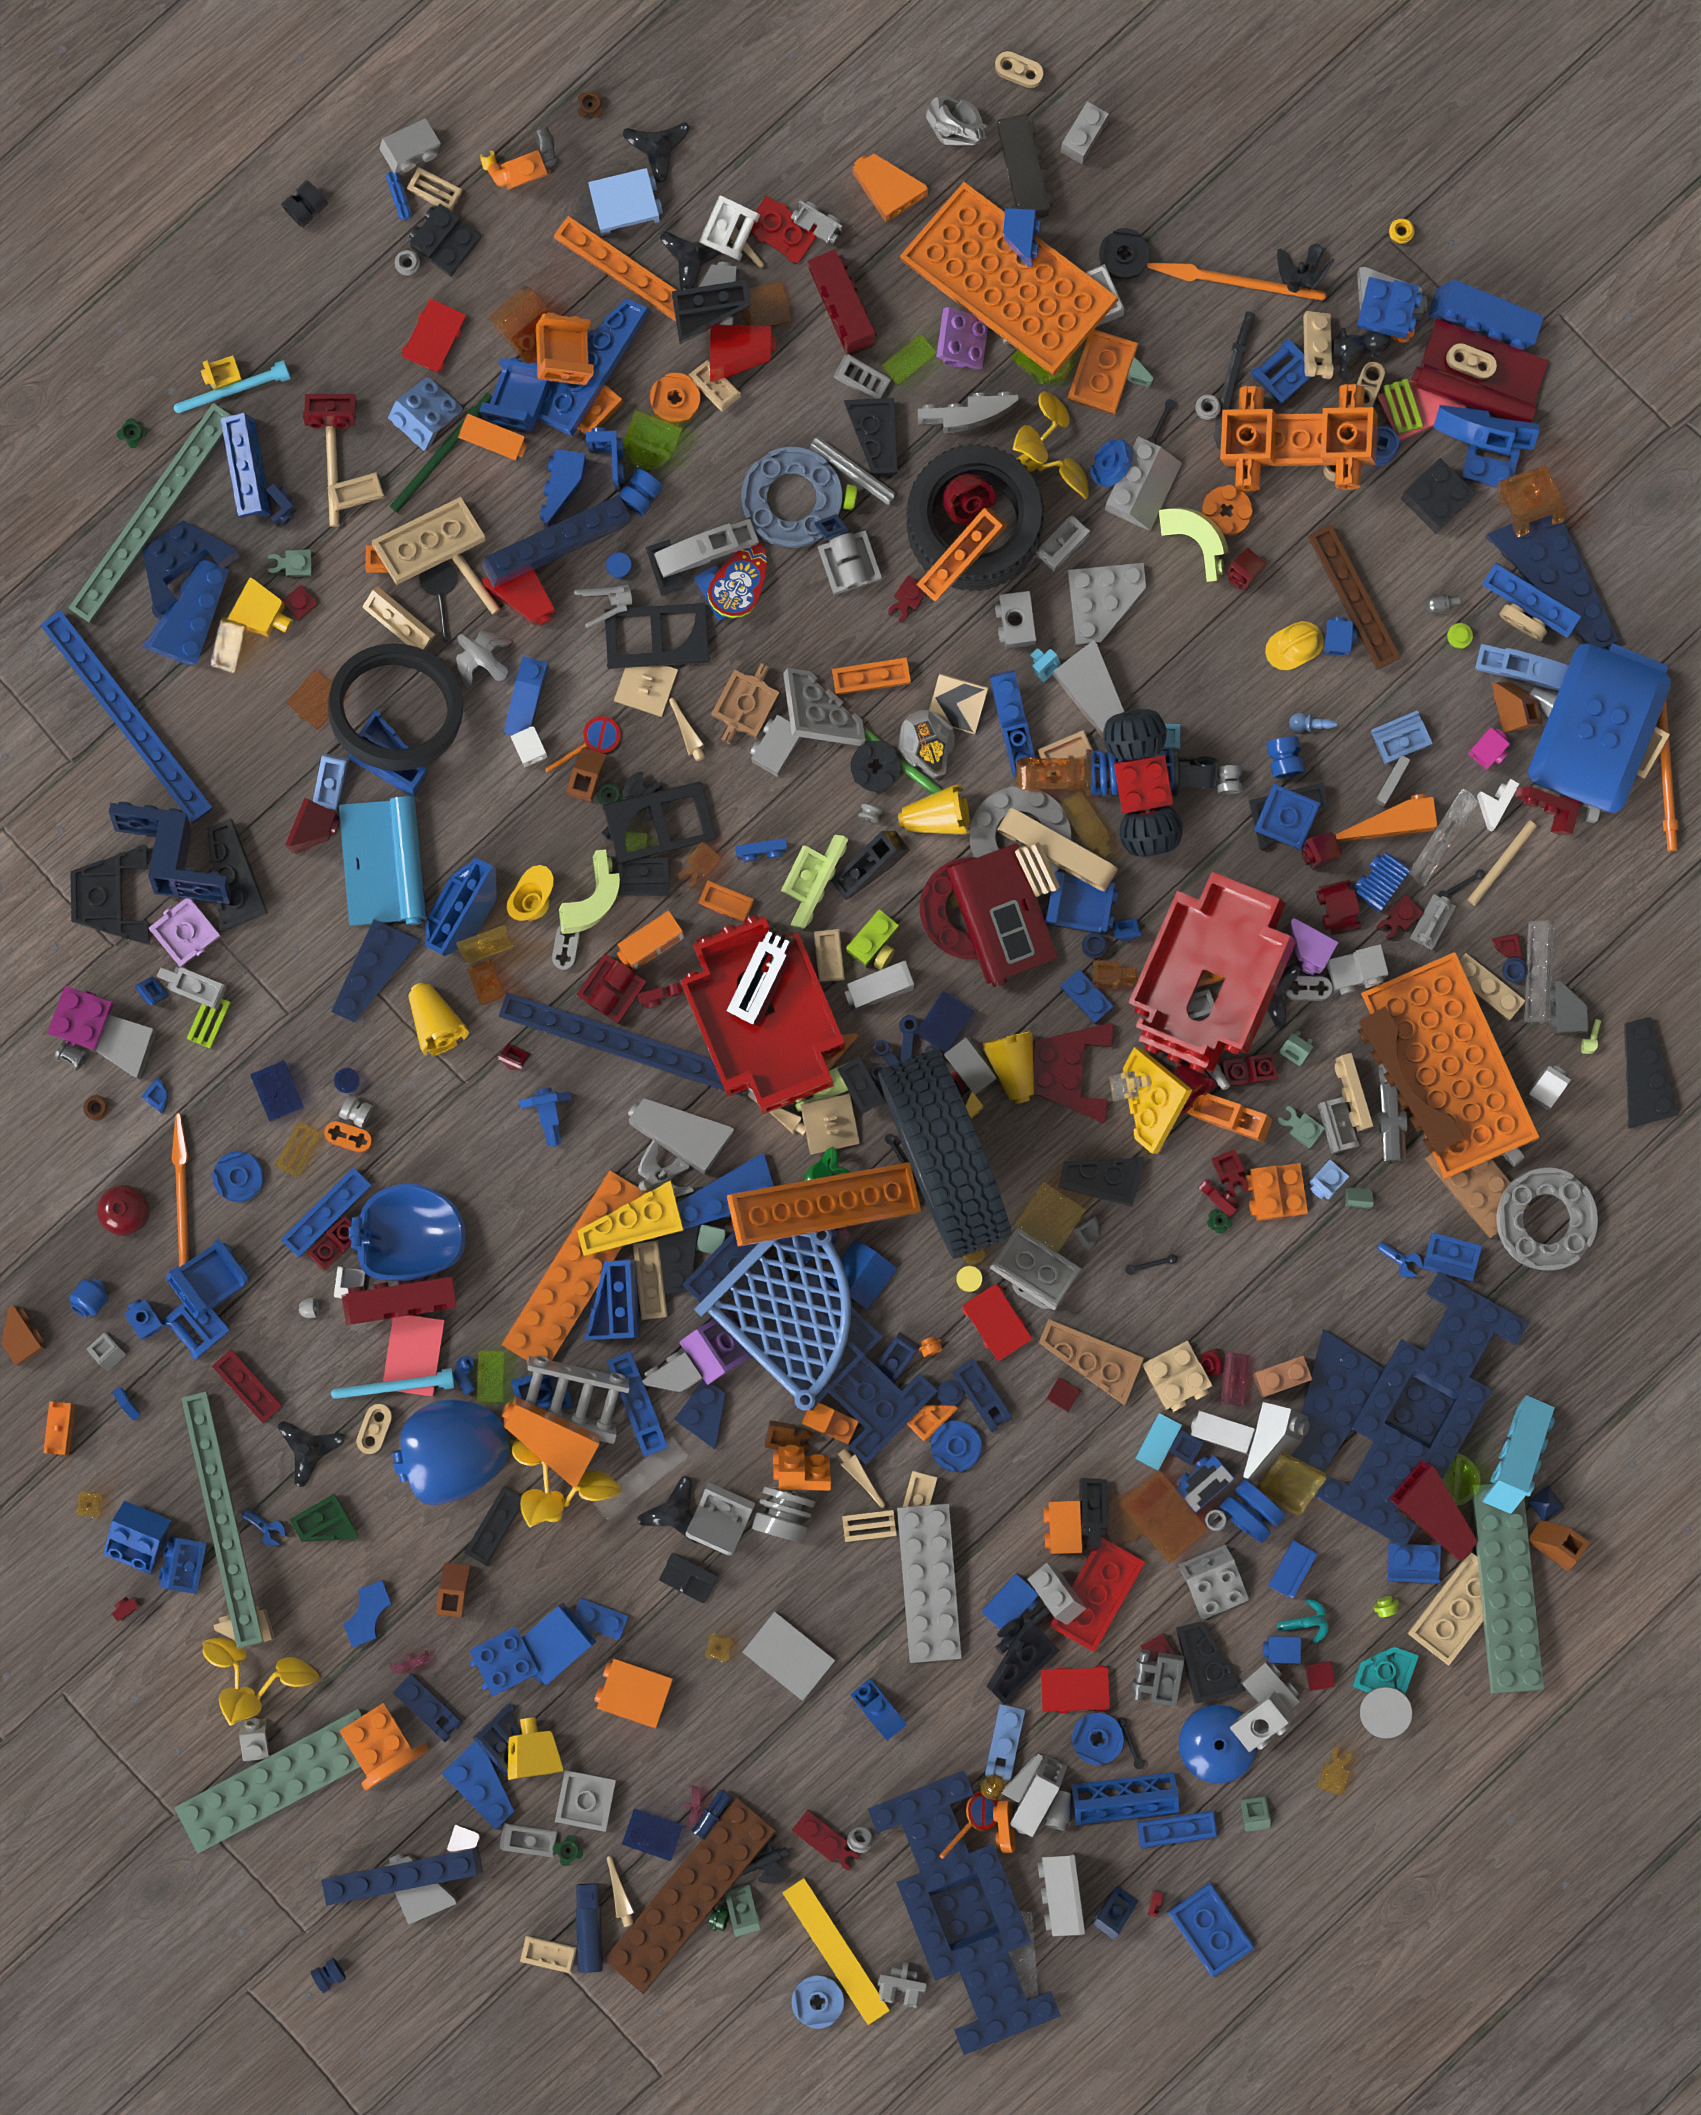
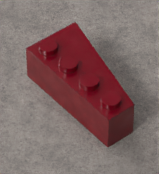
[807,249,877,356]
[341,1274,457,1325]

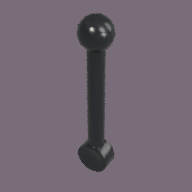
[1147,399,1175,444]
[1438,869,1485,898]
[885,1134,916,1181]
[1125,1254,1178,1275]
[1117,1717,1144,1769]

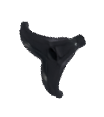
[623,122,689,182]
[660,231,721,290]
[1267,963,1301,1029]
[277,1421,344,1487]
[637,1476,699,1544]

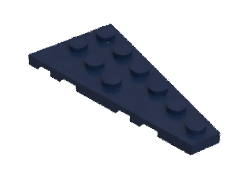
[1485,505,1619,649]
[1283,1329,1384,1501]

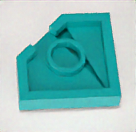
[1352,1647,1419,1694]

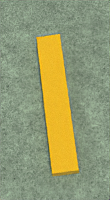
[782,1878,890,2025]

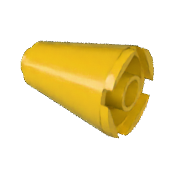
[898,784,970,835]
[408,982,469,1056]
[982,1032,1034,1104]

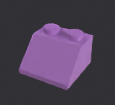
[1286,918,1338,976]
[679,1311,752,1385]

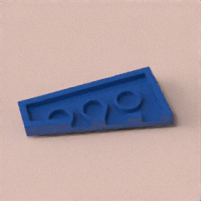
[677,1152,774,1230]

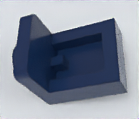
[266,483,296,527]

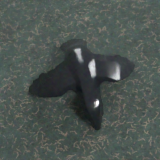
[1277,244,1335,293]

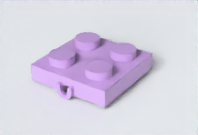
[149,898,221,968]

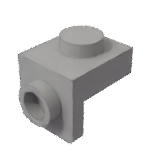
[239,1718,270,1761]

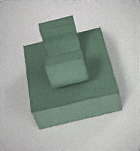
[1279,1031,1313,1066]

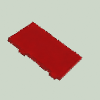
[750,195,817,264]
[401,298,466,373]
[962,1284,1032,1361]
[1041,1665,1110,1714]

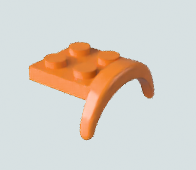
[340,1703,430,1791]

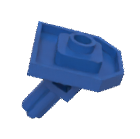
[519,1088,573,1147]

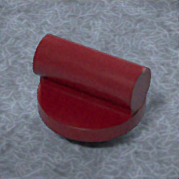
[1200,1348,1226,1376]

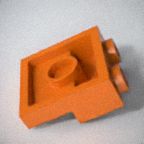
[1246,1163,1308,1221]
[773,1445,831,1490]

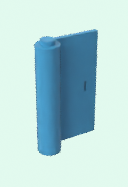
[339,796,426,926]

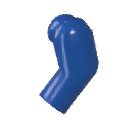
[454,1356,476,1395]

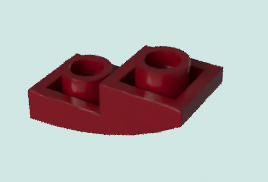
[1220,1053,1278,1086]
[306,1216,352,1272]

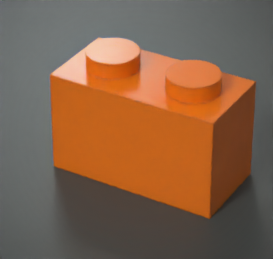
[1043,1501,1082,1554]

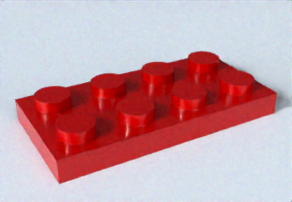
[1049,1537,1145,1652]

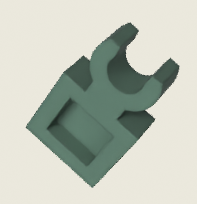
[268,550,312,577]
[1277,1106,1325,1149]

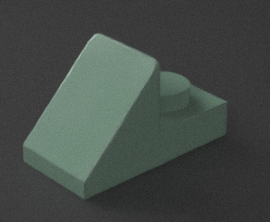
[725,1884,761,1937]

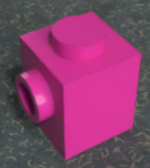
[1468,728,1510,770]

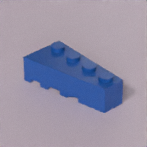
[1427,279,1544,350]

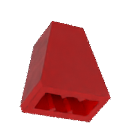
[710,325,776,382]
[482,570,556,626]

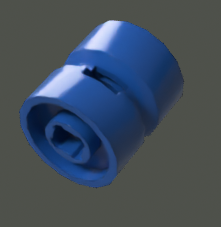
[1374,426,1399,466]
[619,468,664,516]
[1266,736,1305,779]

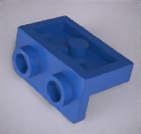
[158,1536,207,1594]

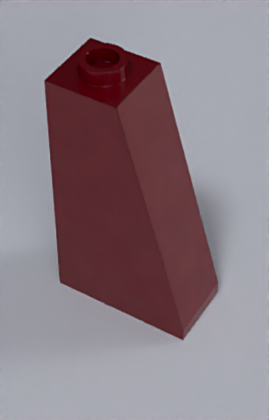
[1389,1460,1478,1561]

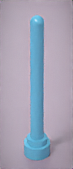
[174,360,291,413]
[331,1368,455,1399]

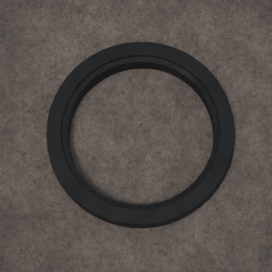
[328,643,463,771]

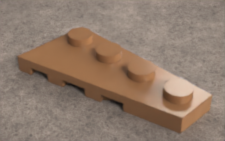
[1039,1319,1144,1406]

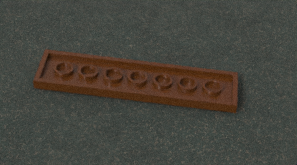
[603,1797,777,1994]

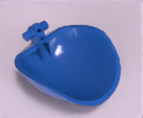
[349,1183,466,1281]
[393,1400,509,1505]

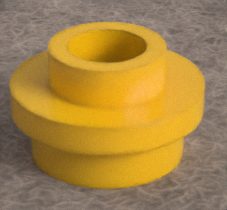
[1389,218,1414,244]

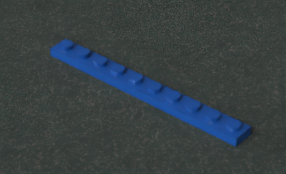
[40,610,213,824]

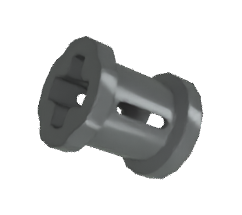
[54,1040,88,1071]

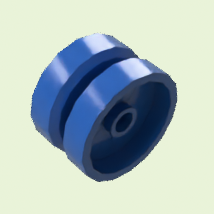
[1220,1479,1286,1544]

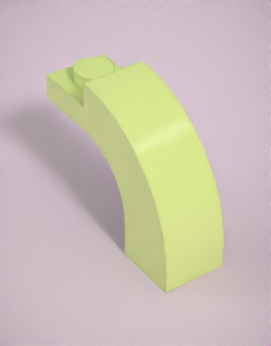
[1159,508,1229,582]
[559,850,620,934]

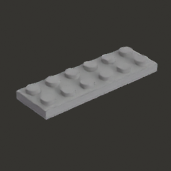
[897,1503,961,1663]

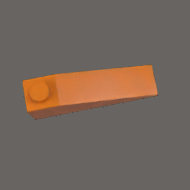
[916,508,1008,602]
[1335,794,1437,843]

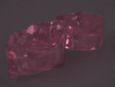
[389,1649,430,1673]
[684,1785,701,1827]

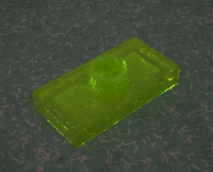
[882,334,937,386]
[477,1350,505,1403]

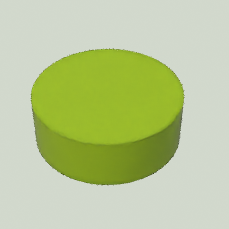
[843,484,857,511]

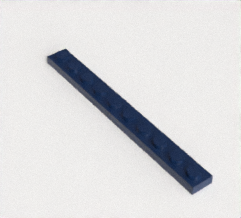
[499,993,743,1096]

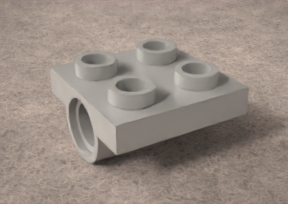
[818,530,882,595]

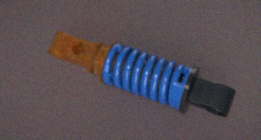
[1016,748,1218,797]

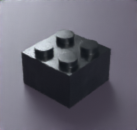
[1401,458,1476,534]

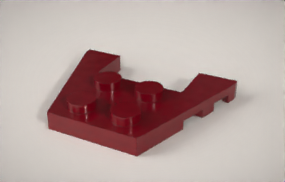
[1033,1023,1113,1123]

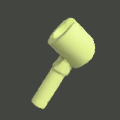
[1581,1019,1601,1054]

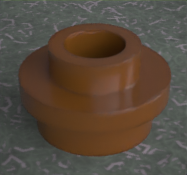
[83,1095,110,1121]

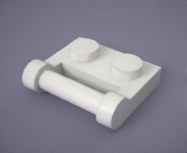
[699,196,760,261]

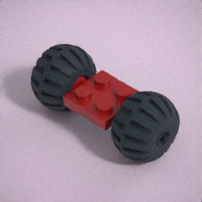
[1103,709,1183,857]

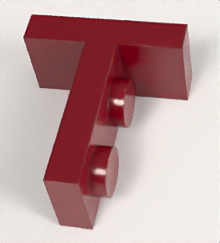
[1514,786,1581,835]

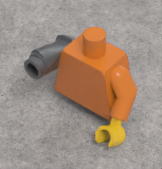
[480,127,559,190]

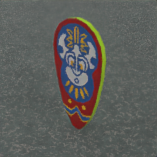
[707,543,767,618]

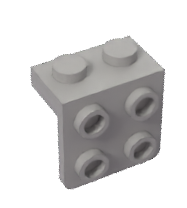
[685,1482,756,1555]

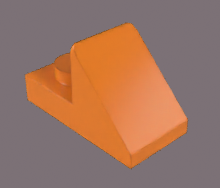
[801,1403,859,1445]

